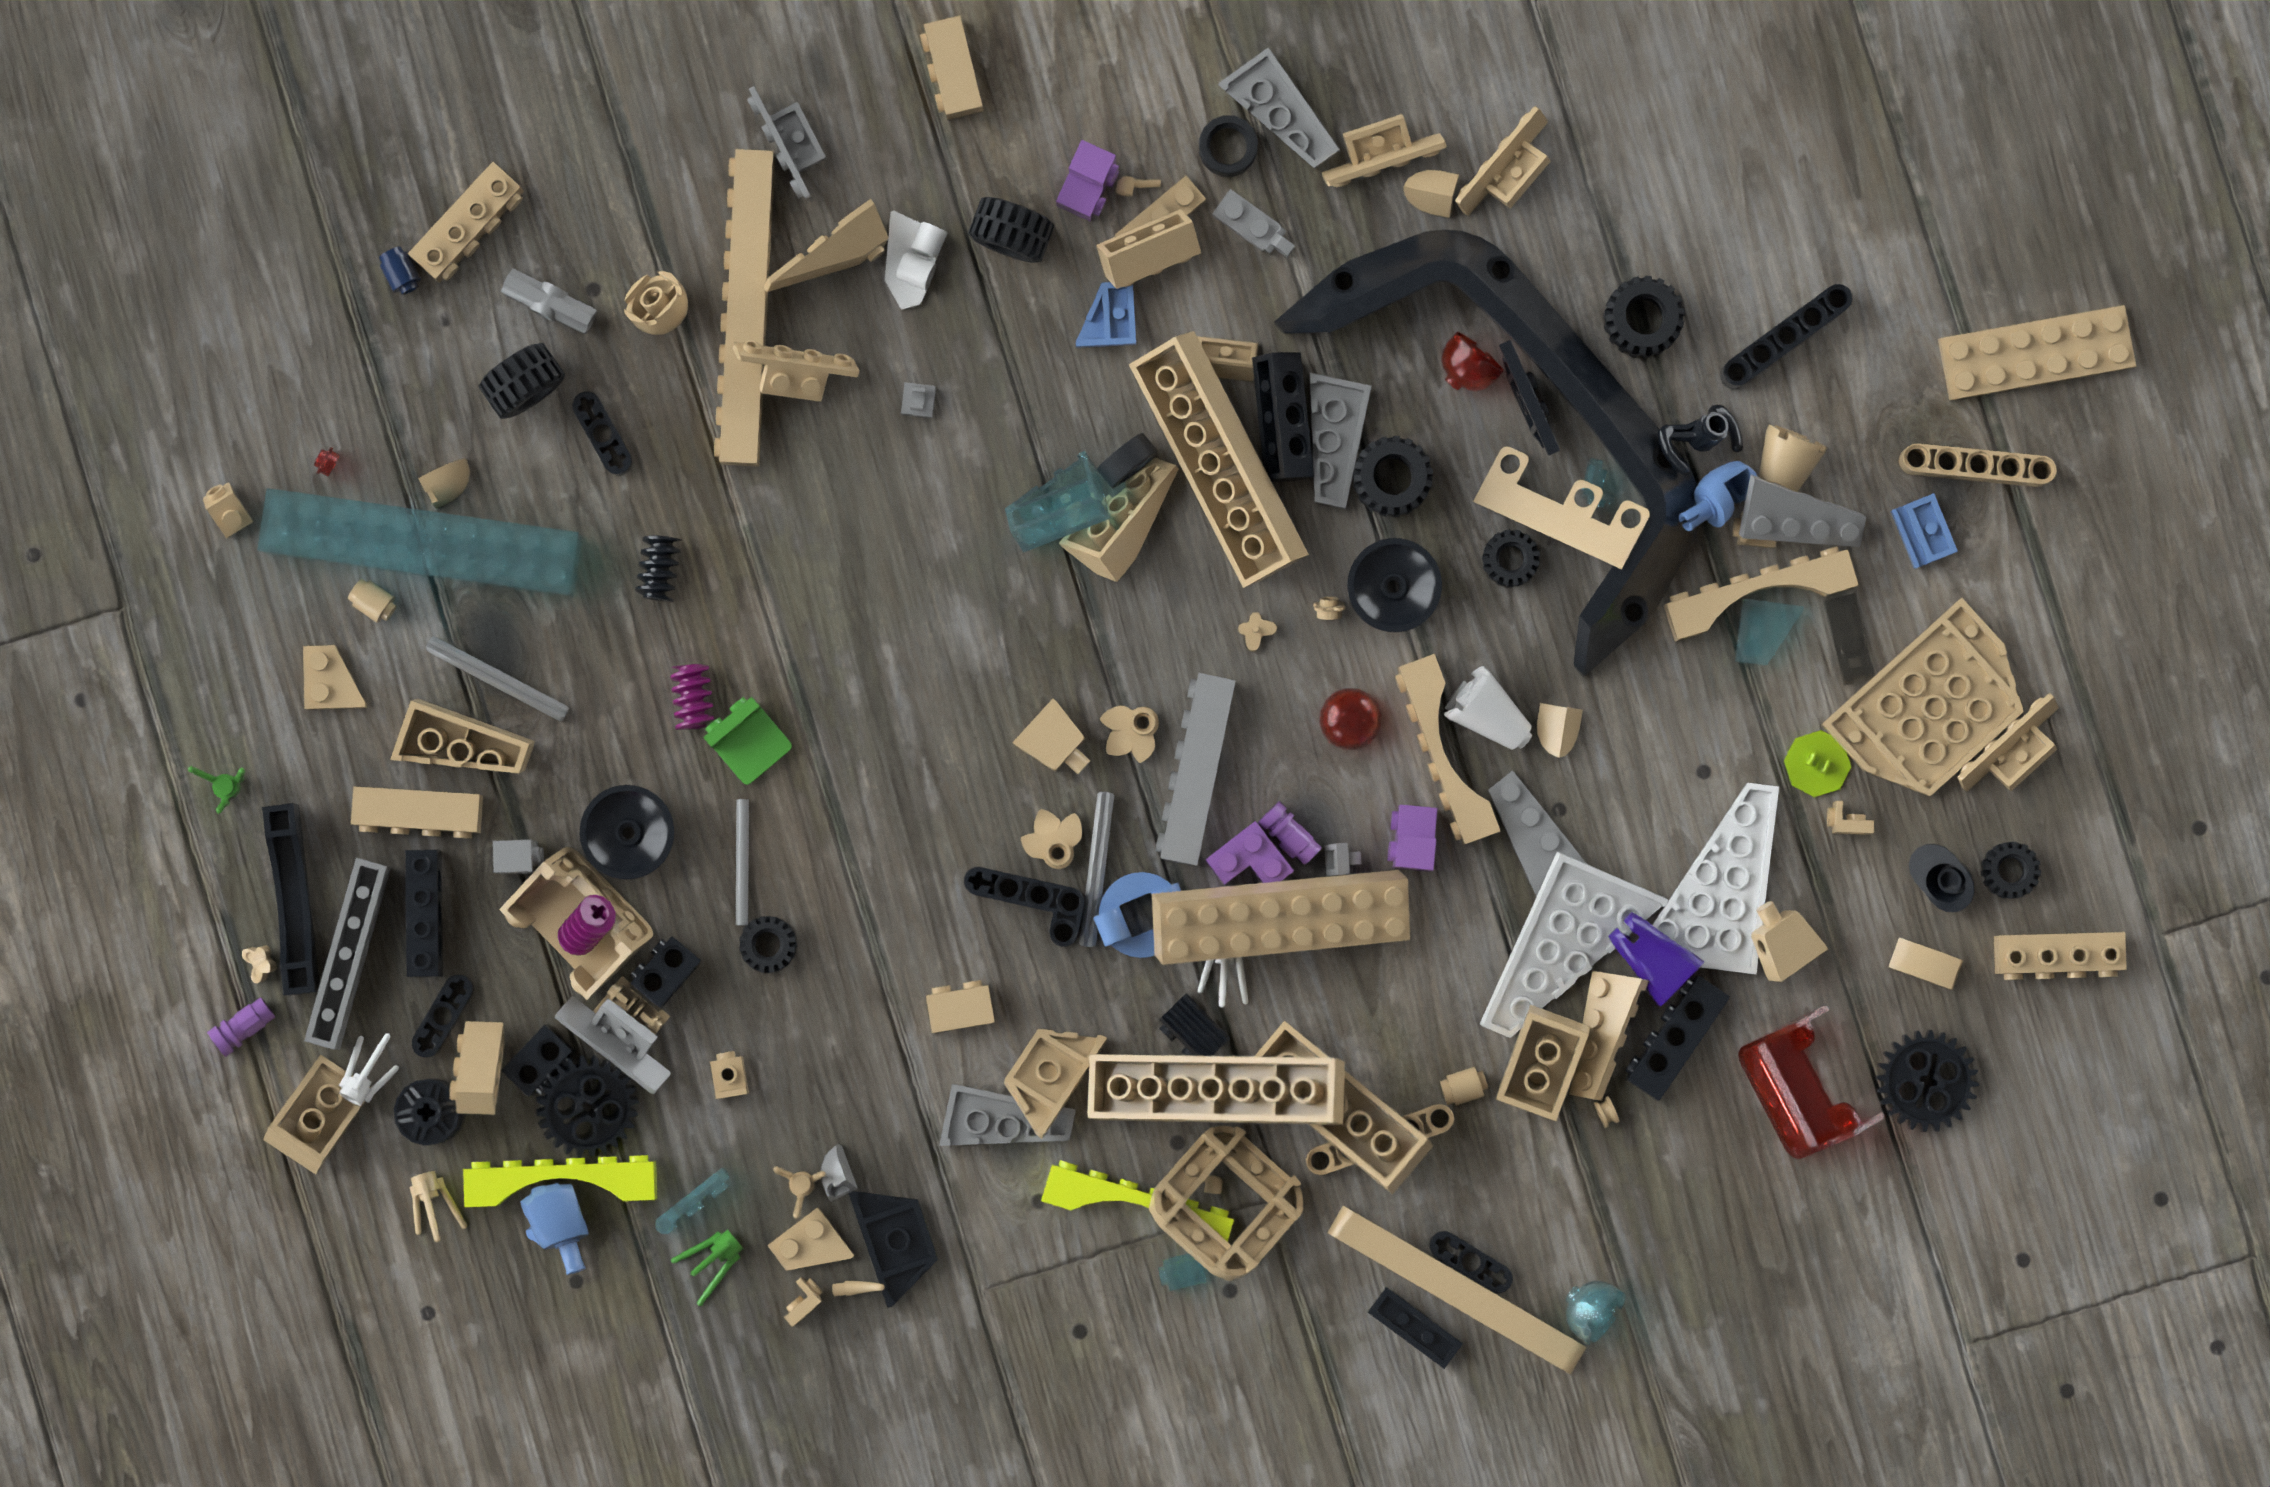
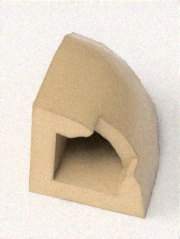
[1403,170,1459,218]
[418,459,470,509]
[1537,703,1583,758]

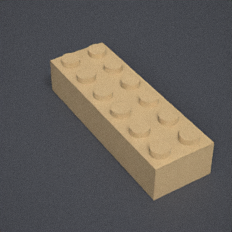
[1254,1021,1433,1195]

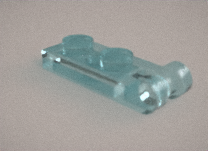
[655,1167,731,1234]

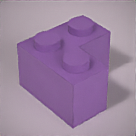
[1056,140,1119,222]
[1387,805,1438,872]
[1205,821,1294,885]

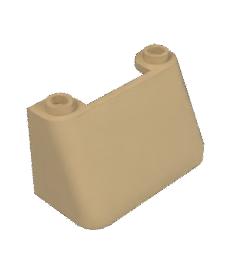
[499,847,653,1000]

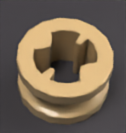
[1594,1096,1620,1128]

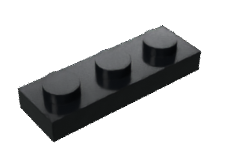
[1368,1287,1463,1369]

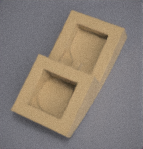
[1889,938,1963,990]

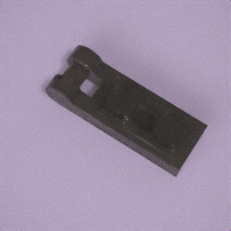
[1823,593,1875,686]

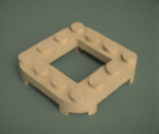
[1149,1126,1304,1281]

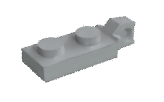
[1212,189,1295,258]

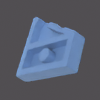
[1076,282,1136,348]

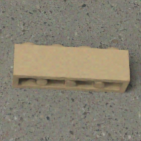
[351,786,483,839]

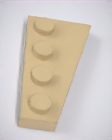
[1569,971,1649,1101]

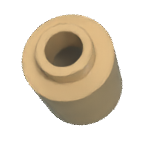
[348,579,397,623]
[1439,1066,1488,1106]

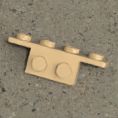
[1455,106,1551,216]
[1322,114,1447,187]
[733,341,859,402]
[1957,693,2059,792]

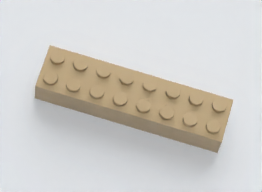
[1129,331,1309,588]
[1152,870,1410,965]
[1087,1054,1345,1125]

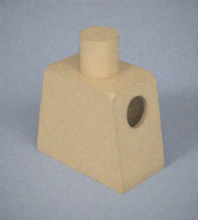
[1013,699,1091,774]
[1751,901,1828,982]

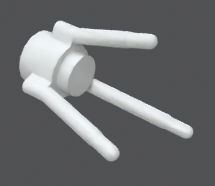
[1198,957,1249,1007]
[339,1033,399,1106]

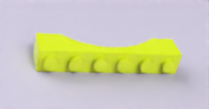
[463,1155,657,1207]
[1041,1160,1234,1242]

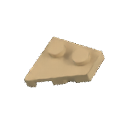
[303,645,367,710]

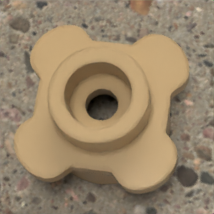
[1313,597,1345,620]

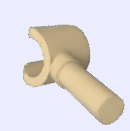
[1116,176,1161,196]
[1203,1175,1223,1194]

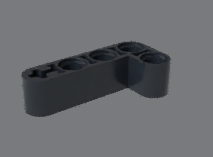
[964,867,1084,947]

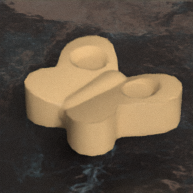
[1238,612,1277,652]
[242,945,277,983]

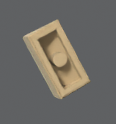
[1197,336,1258,381]

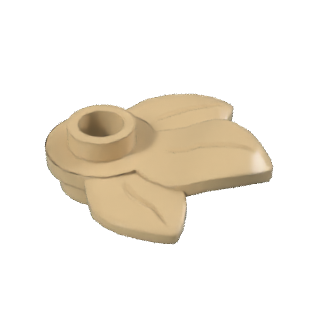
[1100,706,1159,763]
[1021,809,1082,869]

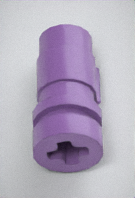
[1258,801,1322,865]
[207,997,275,1057]

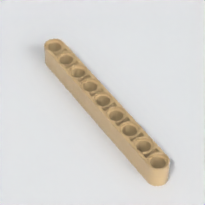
[1327,1206,1587,1374]

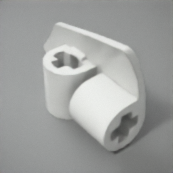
[885,211,947,310]

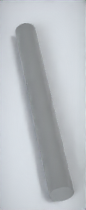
[736,799,749,926]

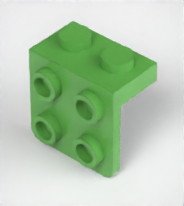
[703,697,792,785]

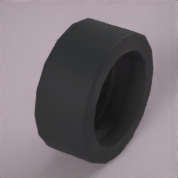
[1199,115,1258,177]
[1097,433,1158,489]

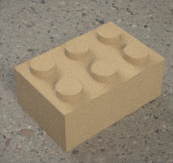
[1496,1005,1590,1121]

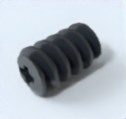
[635,535,682,602]

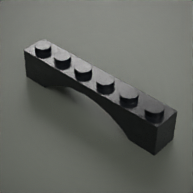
[262,803,320,996]

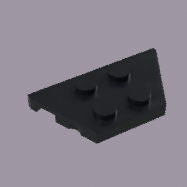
[1499,340,1560,456]
[848,1191,938,1308]

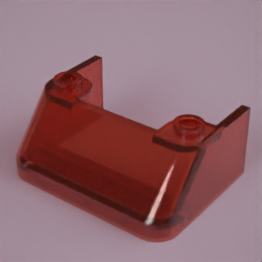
[1738,1005,1885,1159]

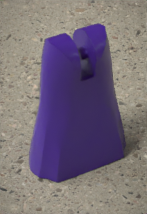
[1608,912,1704,1007]

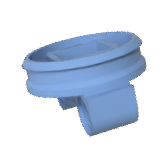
[1093,872,1181,958]

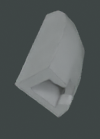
[820,1144,858,1202]

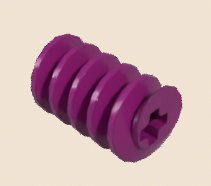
[670,664,714,730]
[557,895,616,956]

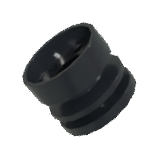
[394,1078,466,1146]

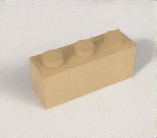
[920,15,983,120]
[1096,209,1201,289]
[450,1021,505,1114]

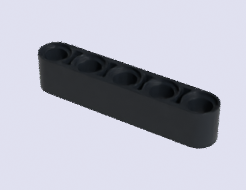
[1720,284,1853,389]

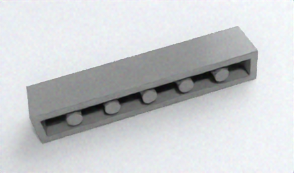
[1155,673,1236,867]
[304,858,392,1050]

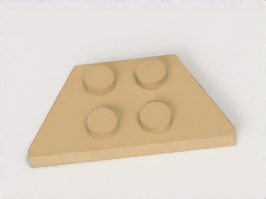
[1004,1029,1107,1139]

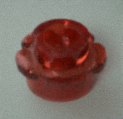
[313,447,340,477]

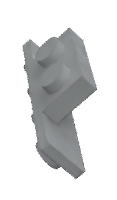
[747,86,827,203]
[555,996,671,1094]

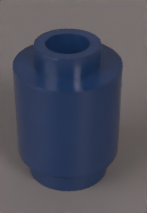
[379,246,421,295]

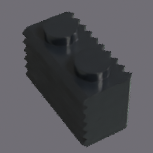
[1159,993,1230,1056]

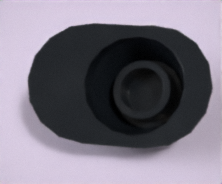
[1909,844,1975,912]

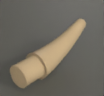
[832,1281,885,1297]

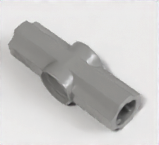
[501,268,598,335]

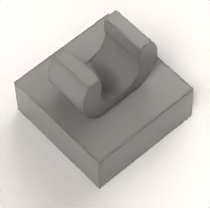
[901,382,936,418]
[1324,843,1362,877]

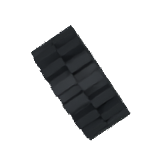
[1482,529,1540,588]
[1981,842,2041,899]
[739,916,797,973]

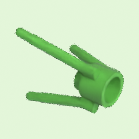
[188,766,245,813]
[671,1229,744,1306]

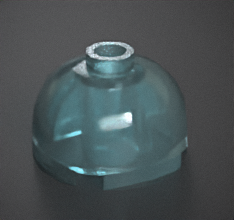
[1566,1280,1626,1345]

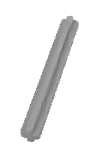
[426,636,569,721]
[1079,792,1114,947]

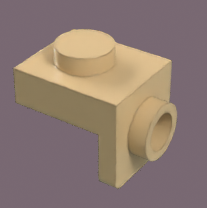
[203,482,253,538]

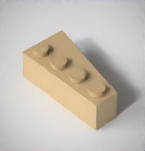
[390,698,535,773]

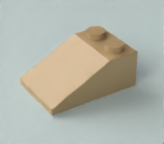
[263,1055,371,1174]

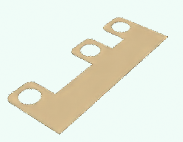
[1473,447,1650,569]

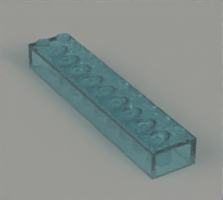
[257,488,582,598]

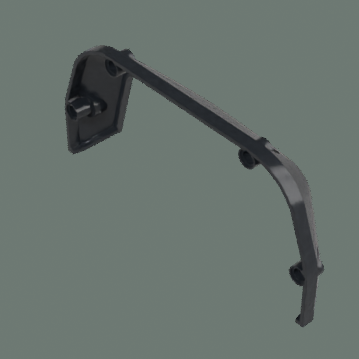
[1274,229,1698,677]

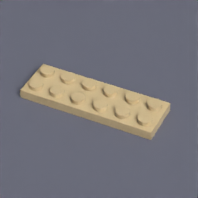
[1938,305,2136,401]

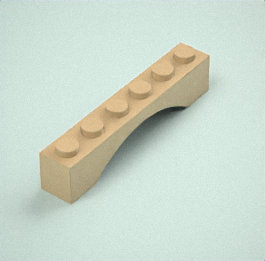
[1664,546,1859,642]
[1395,654,1500,845]

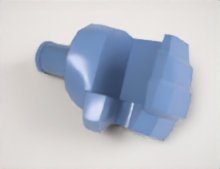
[1679,461,1757,531]
[521,1183,589,1275]

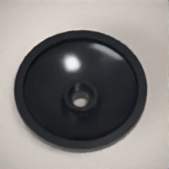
[1347,538,1442,633]
[579,785,675,880]

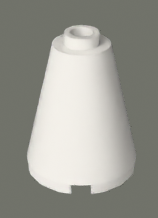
[1444,666,1532,750]

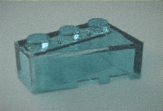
[1005,450,1110,552]

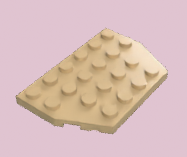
[1821,598,2024,796]

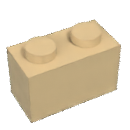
[926,980,995,1033]

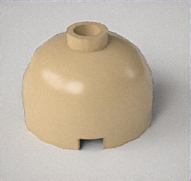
[624,271,688,335]

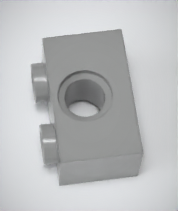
[493,840,544,875]

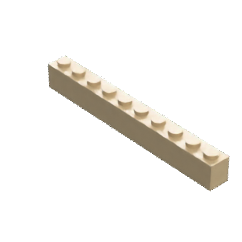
[714,149,775,467]

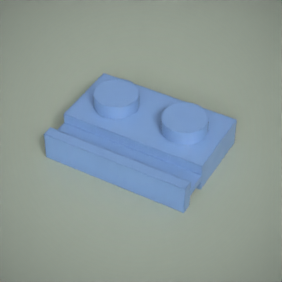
[1890,493,1958,569]

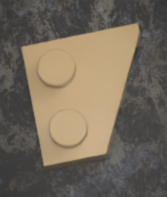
[767,1207,855,1271]

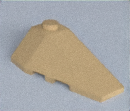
[763,199,889,292]
[1059,458,1178,582]

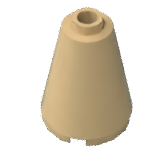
[1759,424,1827,492]

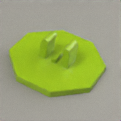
[1784,730,1851,797]

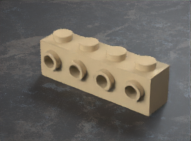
[408,162,524,283]
[1994,932,2127,980]

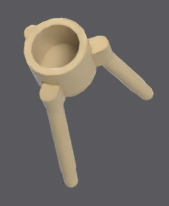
[773,1167,826,1218]
[409,1171,467,1242]

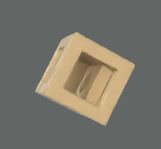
[710,1051,749,1099]

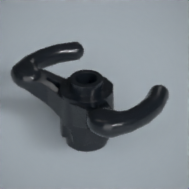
[1657,404,1743,475]

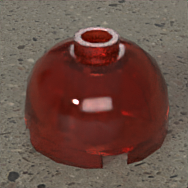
[1441,331,1503,391]
[1319,688,1382,751]

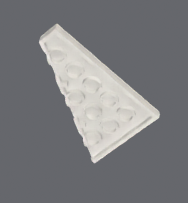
[1653,783,1779,975]
[1480,852,1668,1038]

